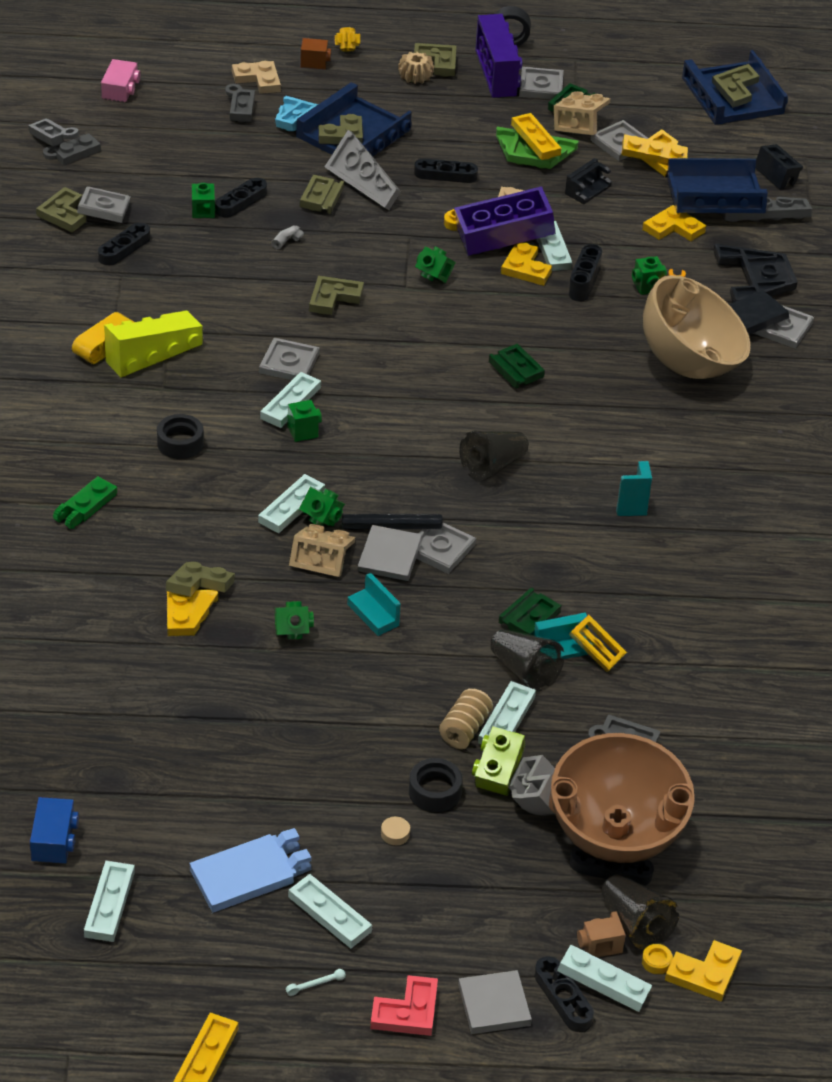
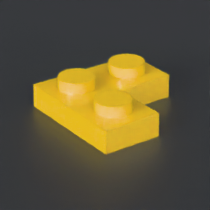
[642,205,706,241]
[501,243,552,286]
[665,940,742,1002]

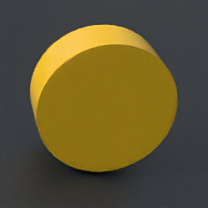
[642,944,673,974]

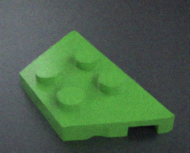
[496,127,579,169]

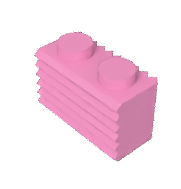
[101,59,141,103]

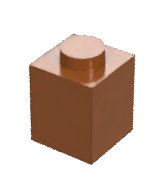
[300,38,331,69]

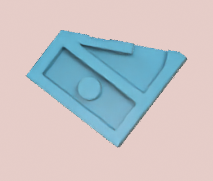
[275,96,318,131]

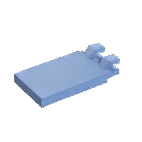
[189,828,311,913]

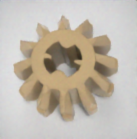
[398,51,434,84]

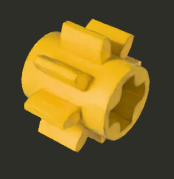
[335,27,361,52]

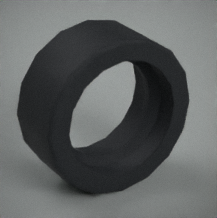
[495,6,531,46]
[157,414,204,459]
[409,758,463,812]

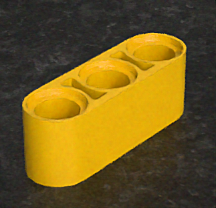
[72,312,134,364]

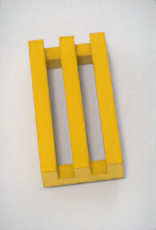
[569,615,627,672]

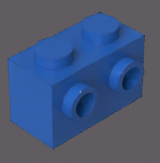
[30,797,79,863]

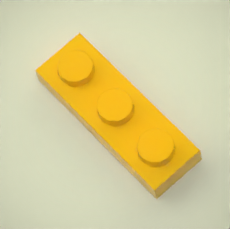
[511,113,562,160]
[621,134,688,165]
[173,1013,238,1082]

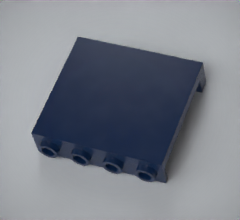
[682,50,788,125]
[296,82,412,157]
[667,158,768,213]

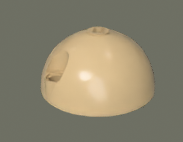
[643,275,750,379]

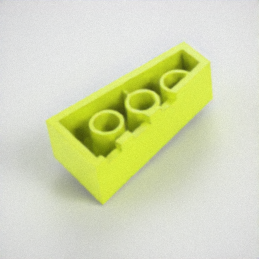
[104,311,203,377]

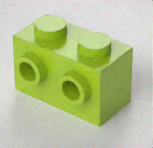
[472,726,525,796]

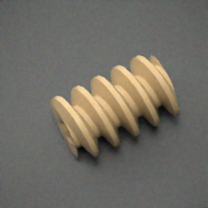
[439,689,493,750]

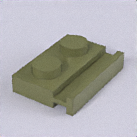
[300,175,344,214]

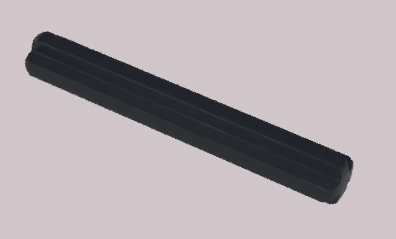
[342,514,443,529]

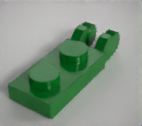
[53,476,118,529]

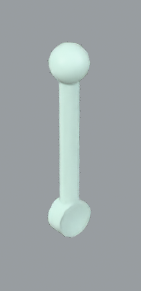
[285,969,346,996]

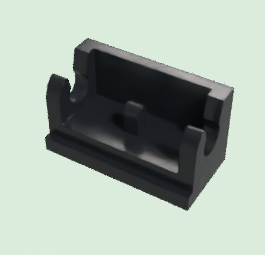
[755,144,803,189]
[565,158,612,204]

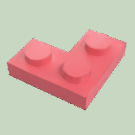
[370,975,438,1036]

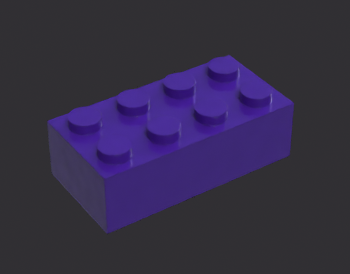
[475,14,522,98]
[454,186,556,256]

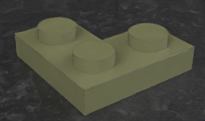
[414,43,456,77]
[712,64,760,108]
[318,114,363,144]
[36,187,86,232]
[309,276,364,315]
[166,562,235,597]

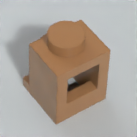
[577,911,626,957]

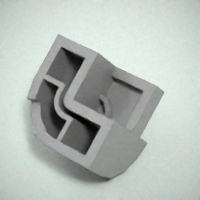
[508,755,555,816]

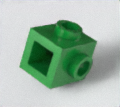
[415,246,456,283]
[632,256,667,295]
[299,487,345,526]
[274,601,314,639]

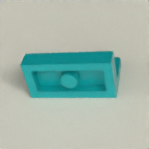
[616,461,652,516]
[347,573,401,636]
[533,612,592,663]

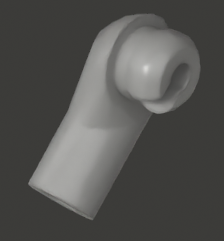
[271,225,304,249]

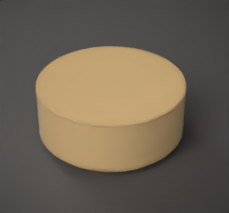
[381,817,410,845]

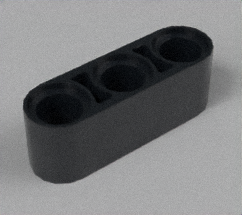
[569,244,602,302]

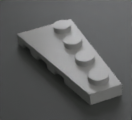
[325,130,401,210]

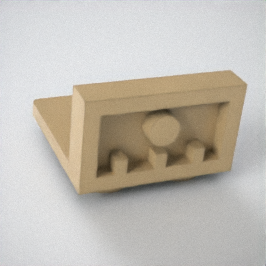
[554,92,610,135]
[289,524,355,577]

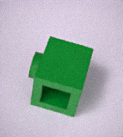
[192,183,215,218]
[287,400,322,442]

